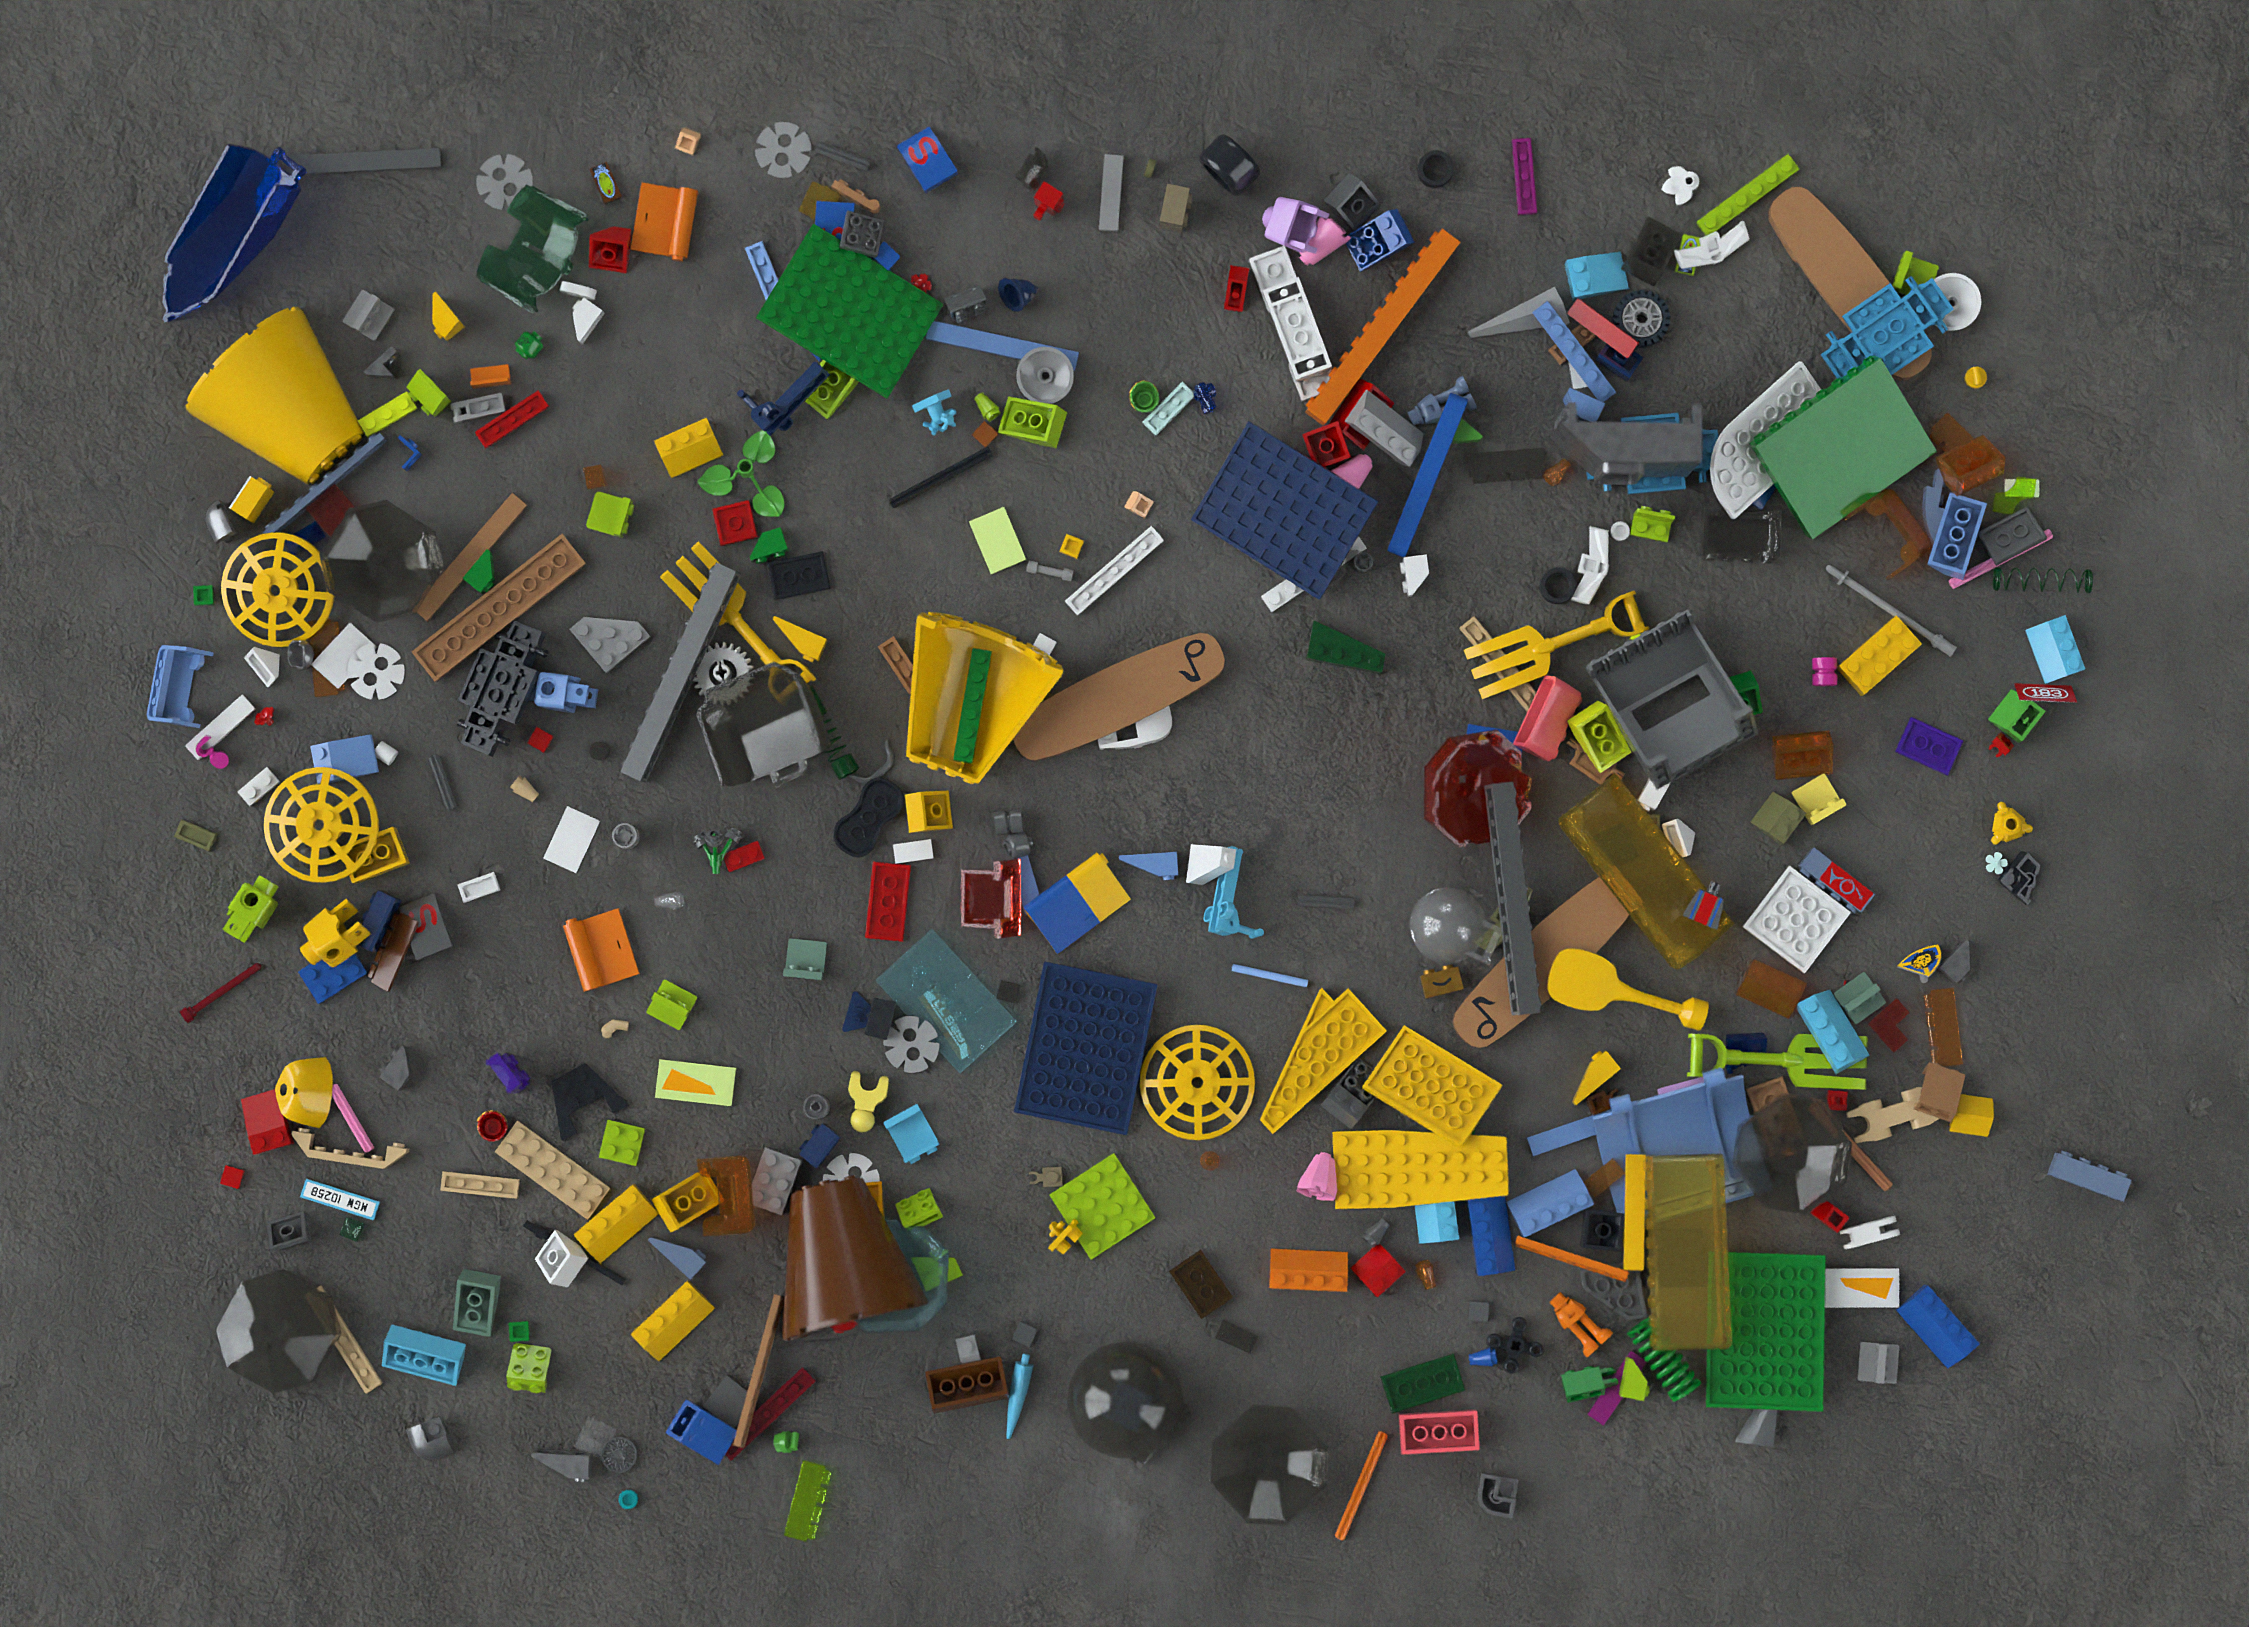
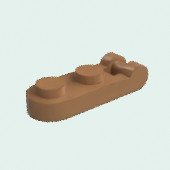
[831,179,880,214]

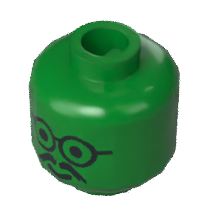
[515,331,543,360]

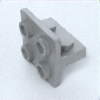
[343,290,394,341]
[1857,1342,1899,1384]

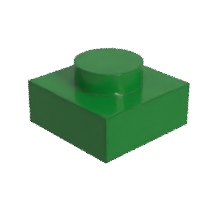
[193,585,214,606]
[509,1321,530,1342]

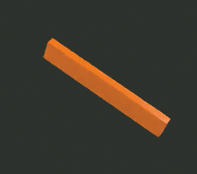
[1515,1236,1629,1282]

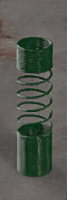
[792,686,860,780]

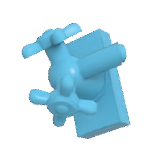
[912,389,957,435]

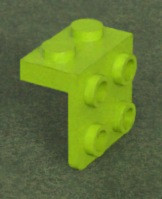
[586,492,634,538]
[506,1343,551,1393]

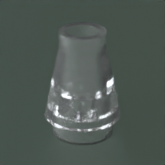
[655,891,684,910]

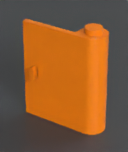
[631,182,698,262]
[563,908,640,992]

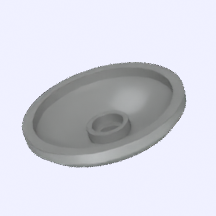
[1016,347,1074,404]

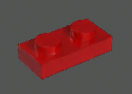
[724,841,765,873]

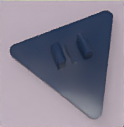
[842,991,871,1032]

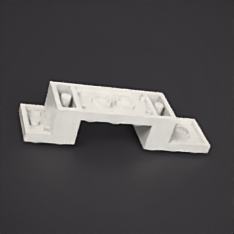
[1249,246,1332,402]

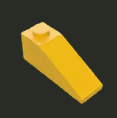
[773,616,828,663]
[1572,1050,1621,1105]

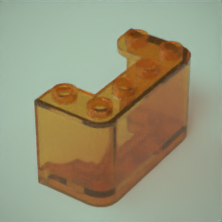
[697,1155,755,1236]

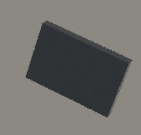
[767,551,831,600]

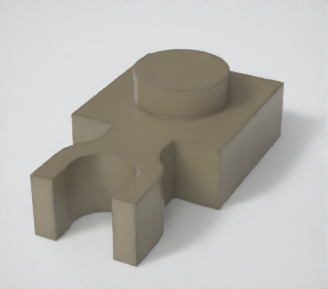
[1029,1167,1063,1187]

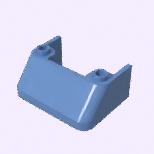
[147,645,214,728]

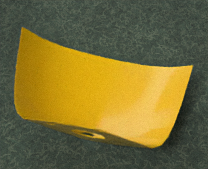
[275,1057,333,1128]

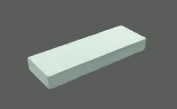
[1142,382,1196,436]

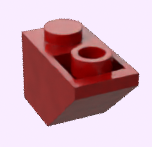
[1804,1193,1850,1233]

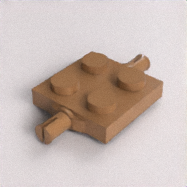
[1567,737,1625,786]

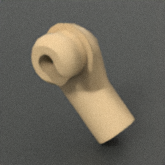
[601,1019,629,1038]

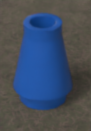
[1469,1348,1498,1367]

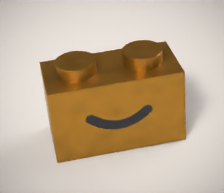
[1420,964,1464,999]

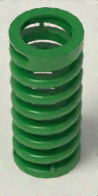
[1626,1314,1701,1402]

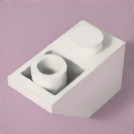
[1400,554,1429,597]

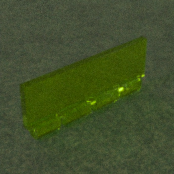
[784,1460,832,1541]

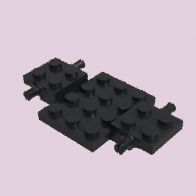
[457,621,549,757]

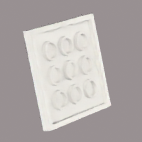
[1743,866,1851,973]

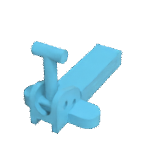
[1204,846,1264,939]

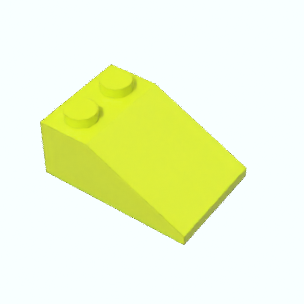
[1567,701,1632,773]

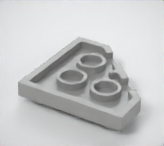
[570,617,651,673]

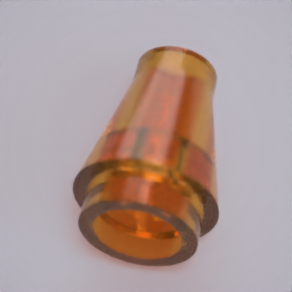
[1543,458,1571,486]
[1415,1259,1436,1290]

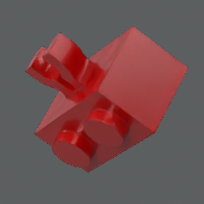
[1033,181,1065,221]

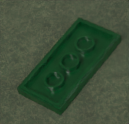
[1380,1353,1466,1414]

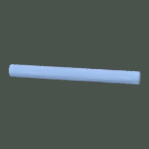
[1232,964,1308,987]

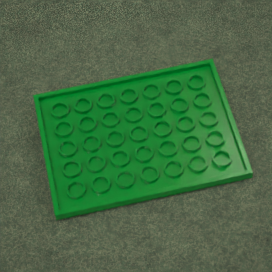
[756,223,944,399]
[1706,1251,1826,1412]

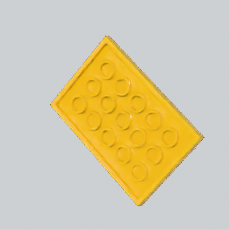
[1363,1025,1502,1149]

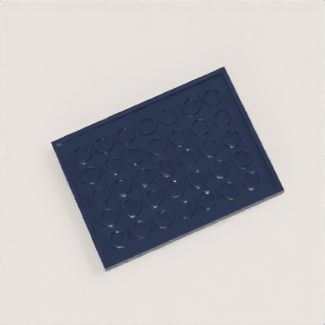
[1014,961,1158,1135]

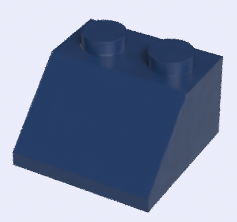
[799,1123,842,1168]

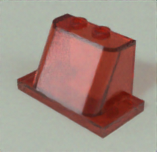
[960,859,1021,939]

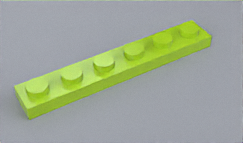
[1696,154,1799,235]

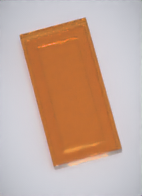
[1583,1158,1625,1197]

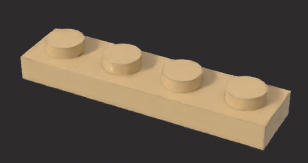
[440,1171,520,1199]

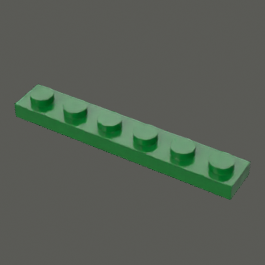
[953,648,992,764]

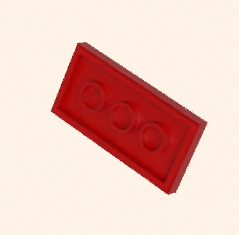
[865,862,911,942]

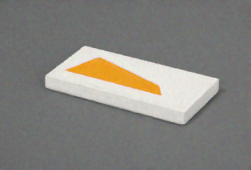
[1825,1268,1899,1308]

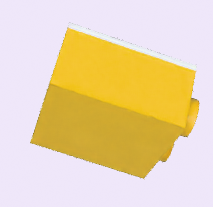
[229,476,274,524]

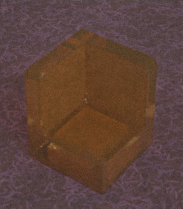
[582,465,607,489]

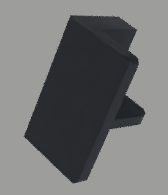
[864,998,896,1040]

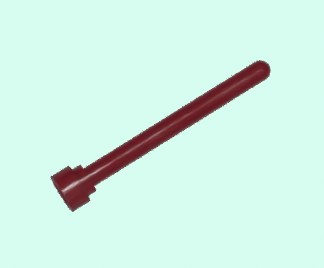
[179,963,261,1023]

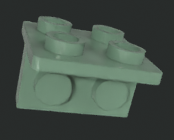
[1833,972,1886,1024]

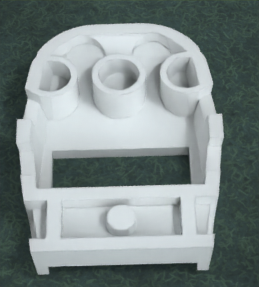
[1098,706,1172,750]

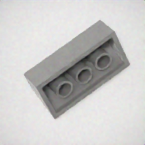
[1345,390,1423,467]

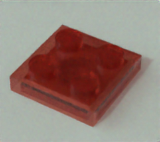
[306,484,360,538]

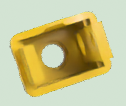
[300,899,371,967]

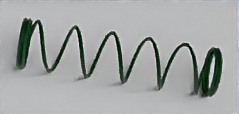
[1993,567,2093,593]

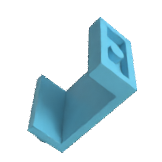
[883,1104,939,1164]

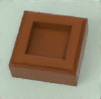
[971,421,999,448]

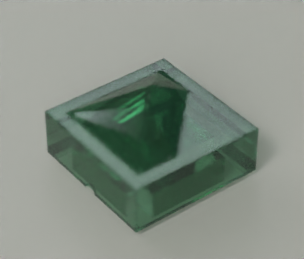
[339,1217,365,1242]

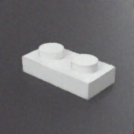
[238,767,280,807]

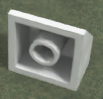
[535,1230,588,1287]

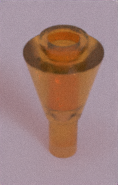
[1200,1151,1219,1171]

